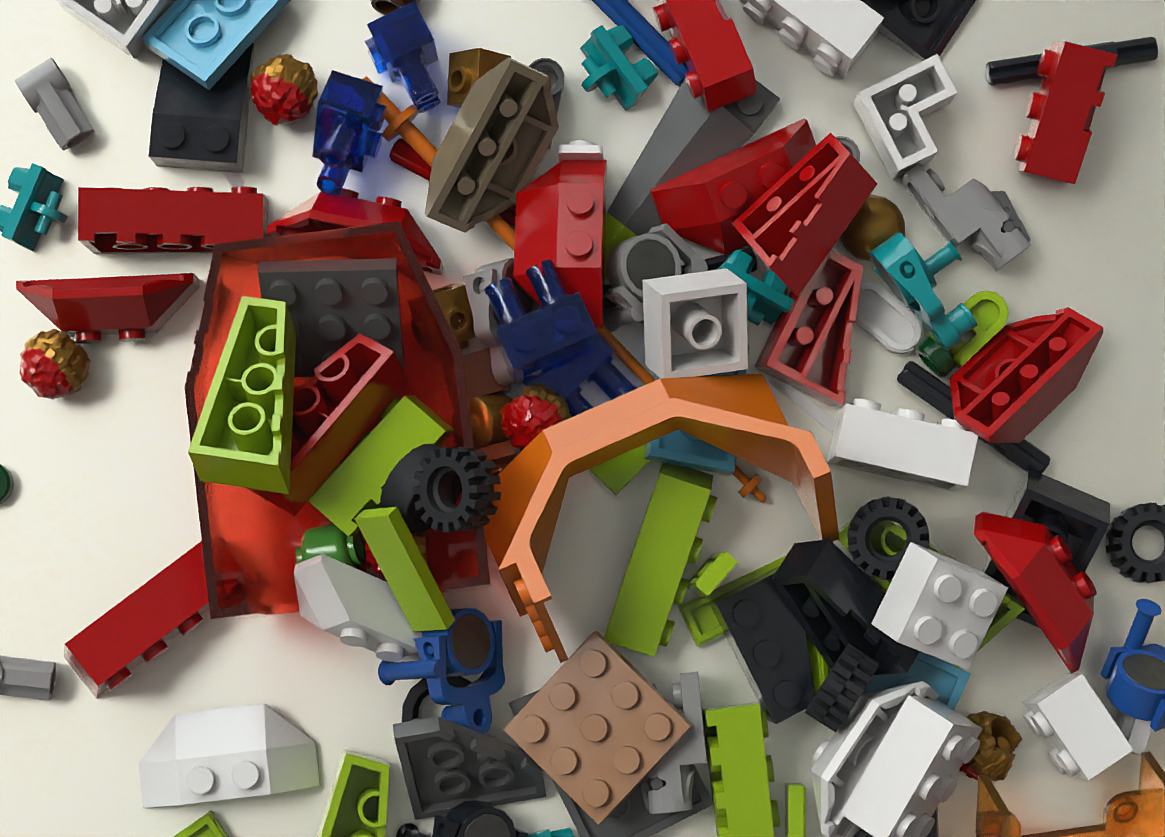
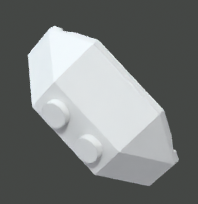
[294,554,423,662]
[810,681,939,837]
[138,703,321,808]

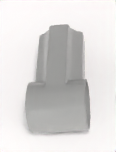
[14,57,95,151]
[0,655,56,701]

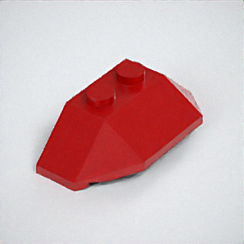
[649,118,816,255]
[513,160,607,328]
[266,187,443,275]
[16,273,200,343]
[949,307,1103,443]
[973,512,1097,674]

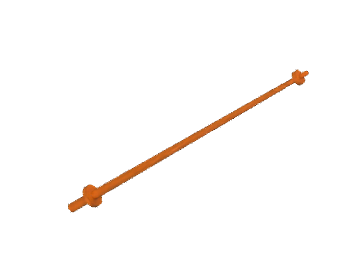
[355,76,766,503]

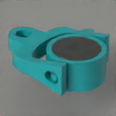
[869,232,978,351]

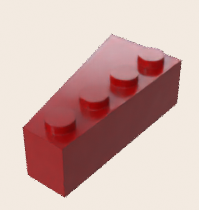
[78,186,268,254]
[247,334,408,517]
[64,535,243,698]

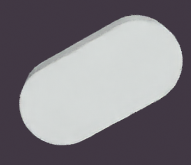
[854,281,923,354]

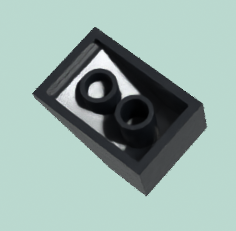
[861,0,976,61]
[148,43,255,173]
[982,468,1110,628]

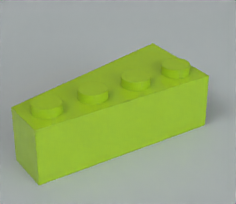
[702,702,780,837]

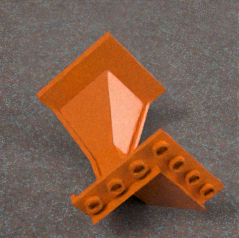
[481,373,839,663]

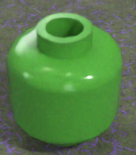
[295,523,366,570]

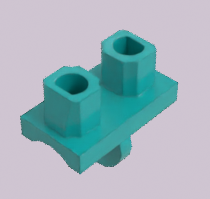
[580,25,658,111]
[0,163,68,252]
[717,250,794,326]

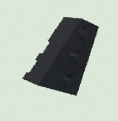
[771,539,920,675]
[709,567,815,724]

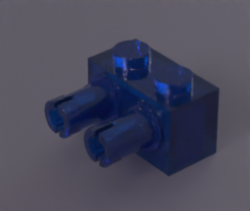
[364,1,441,114]
[312,70,387,195]
[484,260,598,381]
[520,328,638,417]

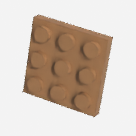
[503,631,694,825]

